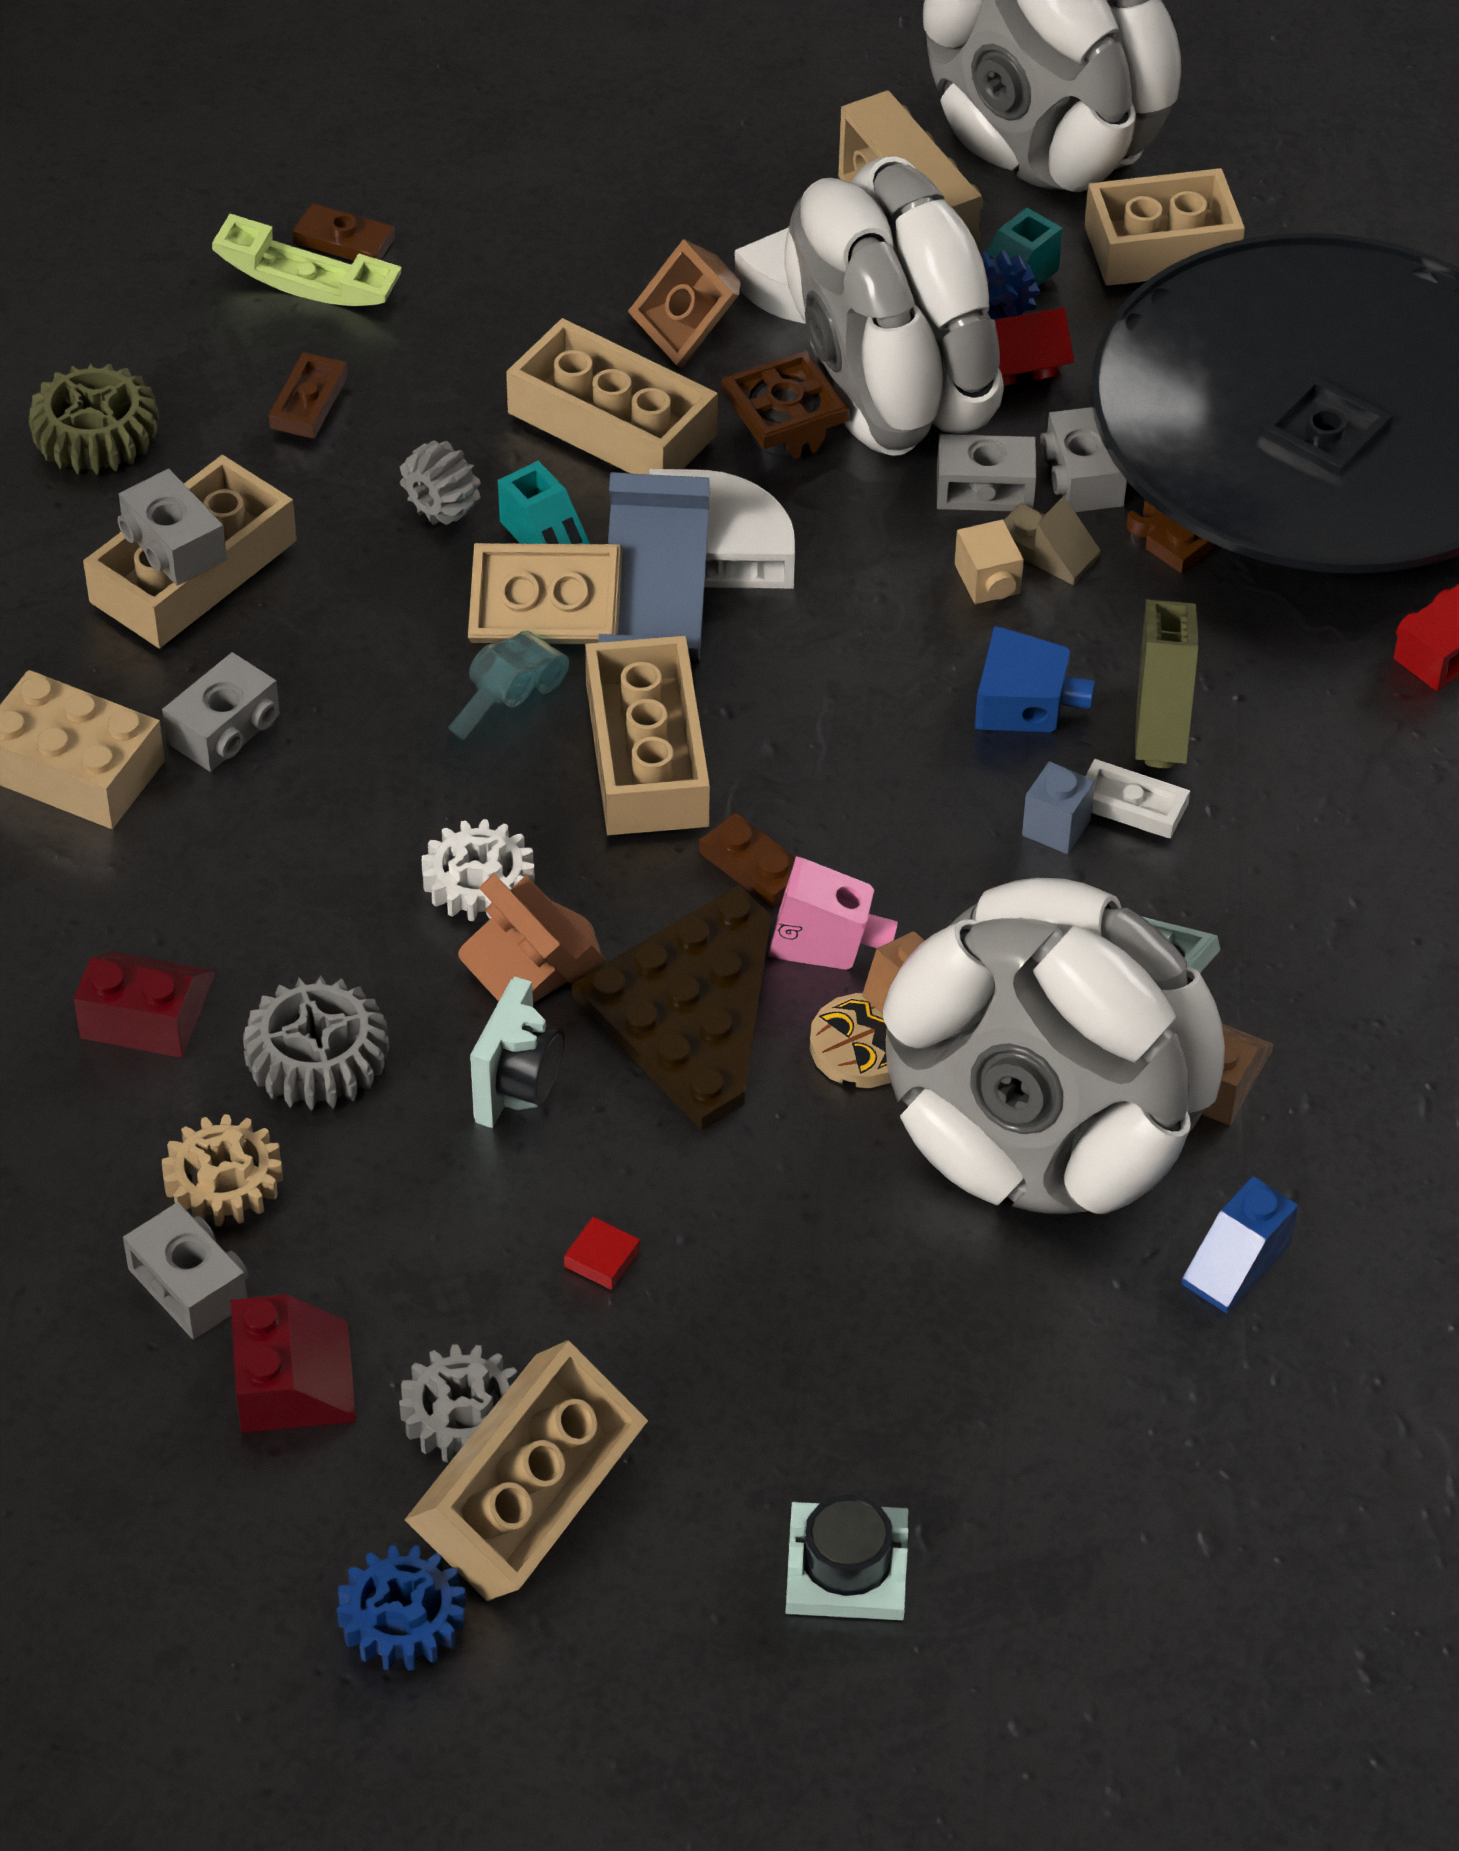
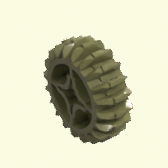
[28,363,159,475]

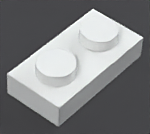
[1086,759,1190,839]

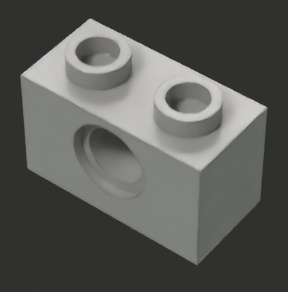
[1040,407,1127,512]
[937,434,1036,511]
[117,468,227,586]
[162,652,280,772]
[123,1202,249,1340]

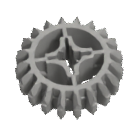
[243,975,389,1111]

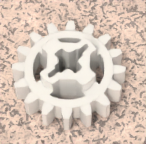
[421,819,535,921]

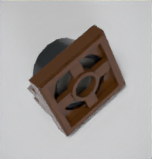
[721,350,850,459]

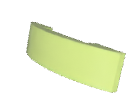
[212,214,402,306]

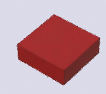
[564,1217,640,1290]

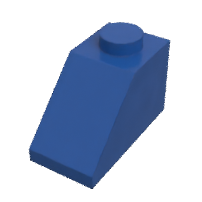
[1182,1176,1298,1314]

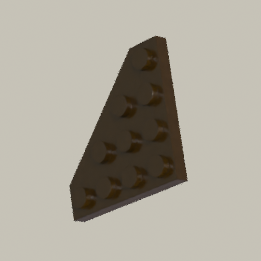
[572,885,771,1131]

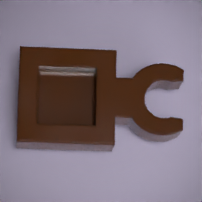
[1126,500,1214,574]

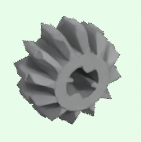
[400,440,481,525]

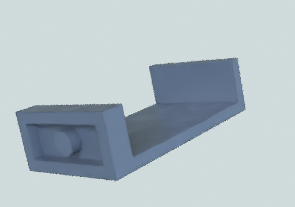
[598,472,710,663]

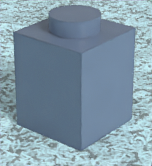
[1022,762,1095,855]

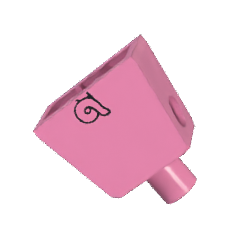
[768,856,898,970]

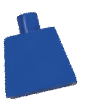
[975,626,1096,732]

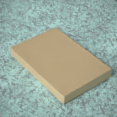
[468,543,623,644]

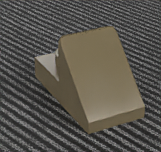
[1003,497,1101,586]

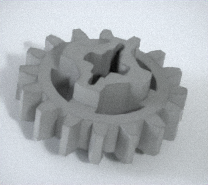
[399,1344,517,1462]

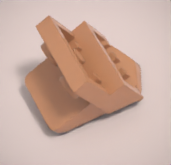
[458,874,607,1003]

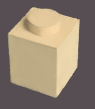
[955,519,1024,604]

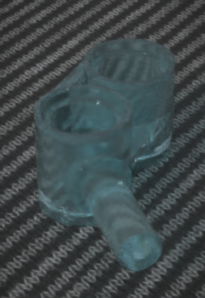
[448,630,569,740]

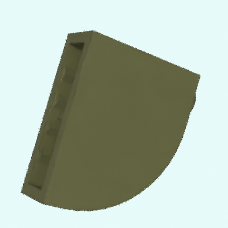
[1135,600,1198,768]

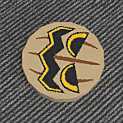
[810,993,891,1088]

